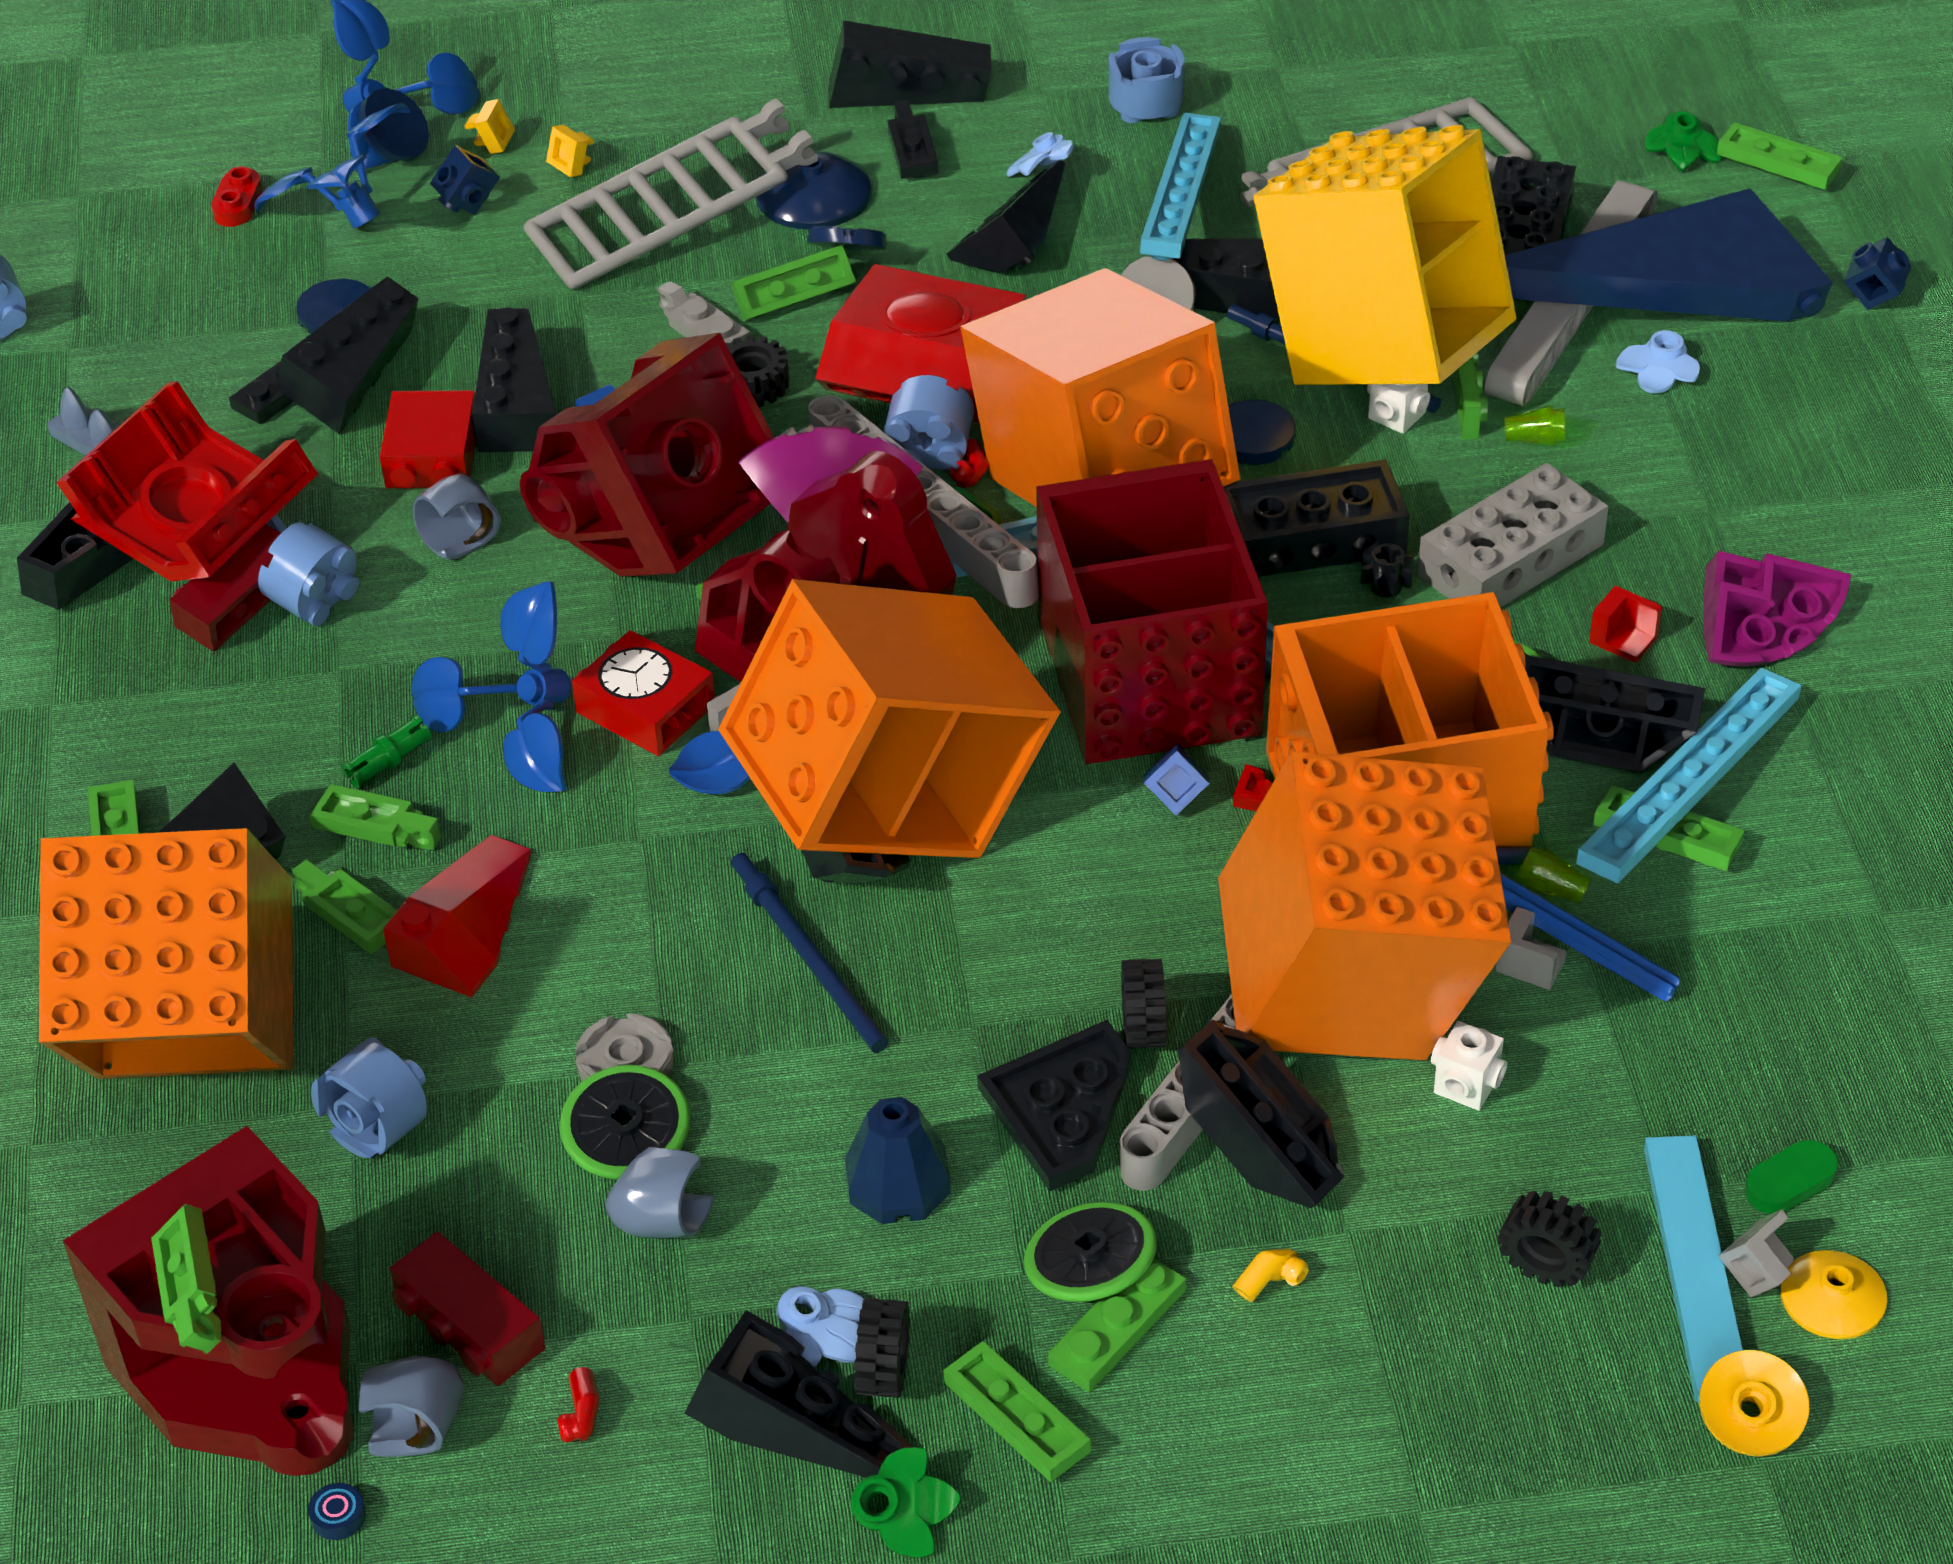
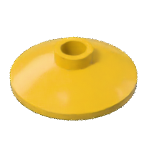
[1780,1250,1887,1339]
[1699,1350,1809,1456]

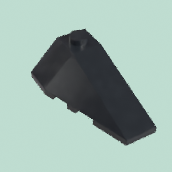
[946,160,1065,273]
[685,1310,913,1478]

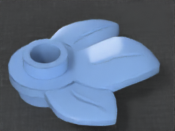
[1006,132,1074,177]
[1616,330,1700,394]
[776,1286,865,1368]

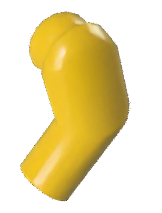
[1232,1248,1308,1303]

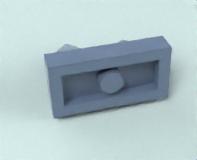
[47,387,120,456]

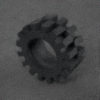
[726,335,790,407]
[1121,958,1167,1049]
[1498,1191,1601,1287]
[854,1298,910,1398]

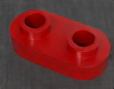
[211,166,262,227]

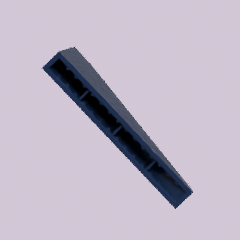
[1505,188,1833,321]

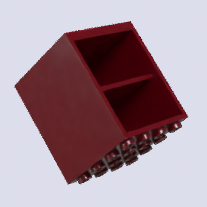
[1036,459,1268,765]

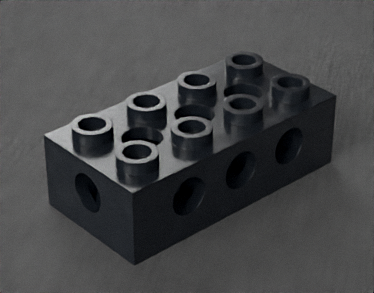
[1491,156,1576,255]
[1223,459,1410,577]

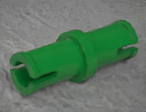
[341,715,432,789]

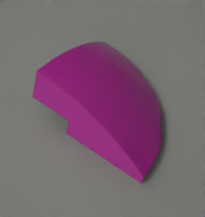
[739,426,923,522]
[1703,551,1851,666]

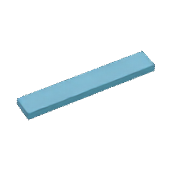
[1644,1135,1743,1402]

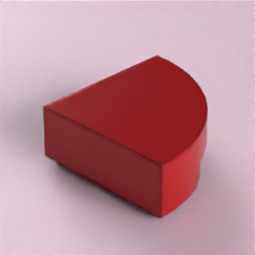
[1233,764,1272,812]

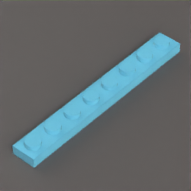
[1140,113,1221,261]
[1576,668,1802,884]

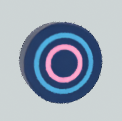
[308,1483,366,1540]

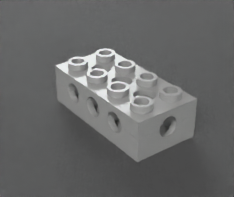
[1418,462,1608,608]

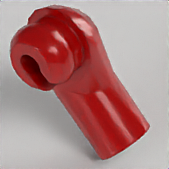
[950,439,989,488]
[557,1367,600,1443]

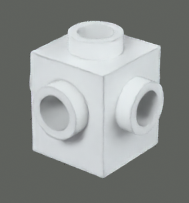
[1367,384,1430,434]
[1431,1021,1507,1111]

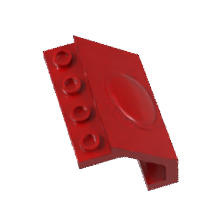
[815,264,1026,423]
[56,381,318,582]

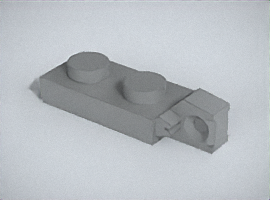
[657,281,750,346]

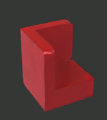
[1589,585,1662,662]

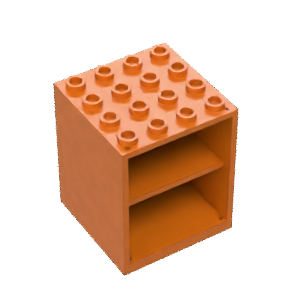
[960,268,1240,507]
[718,579,1061,858]
[1266,592,1554,847]
[1218,751,1511,1061]
[39,828,294,1079]

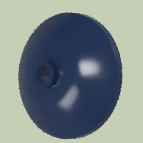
[756,151,871,230]

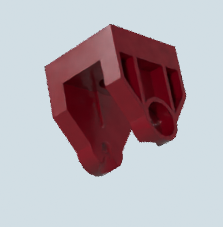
[519,333,774,577]
[695,451,957,682]
[62,1126,354,1476]

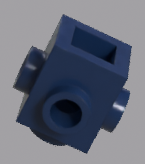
[430,145,500,215]
[1844,237,1911,310]

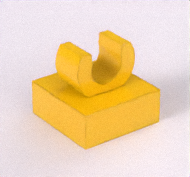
[465,99,515,154]
[546,125,594,177]

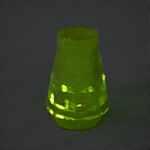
[1505,405,1567,447]
[1516,846,1591,904]

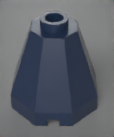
[845,1097,951,1224]

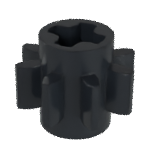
[1360,543,1414,598]

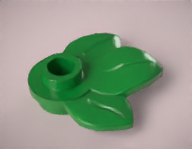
[1645,111,1721,171]
[851,1447,961,1558]

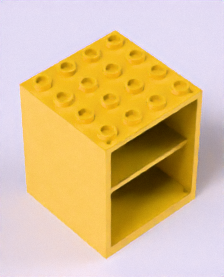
[1253,125,1517,385]

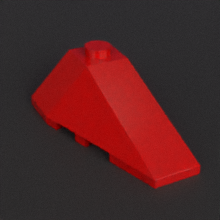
[383,835,532,998]

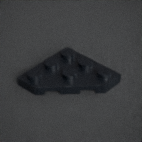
[977,1020,1132,1192]

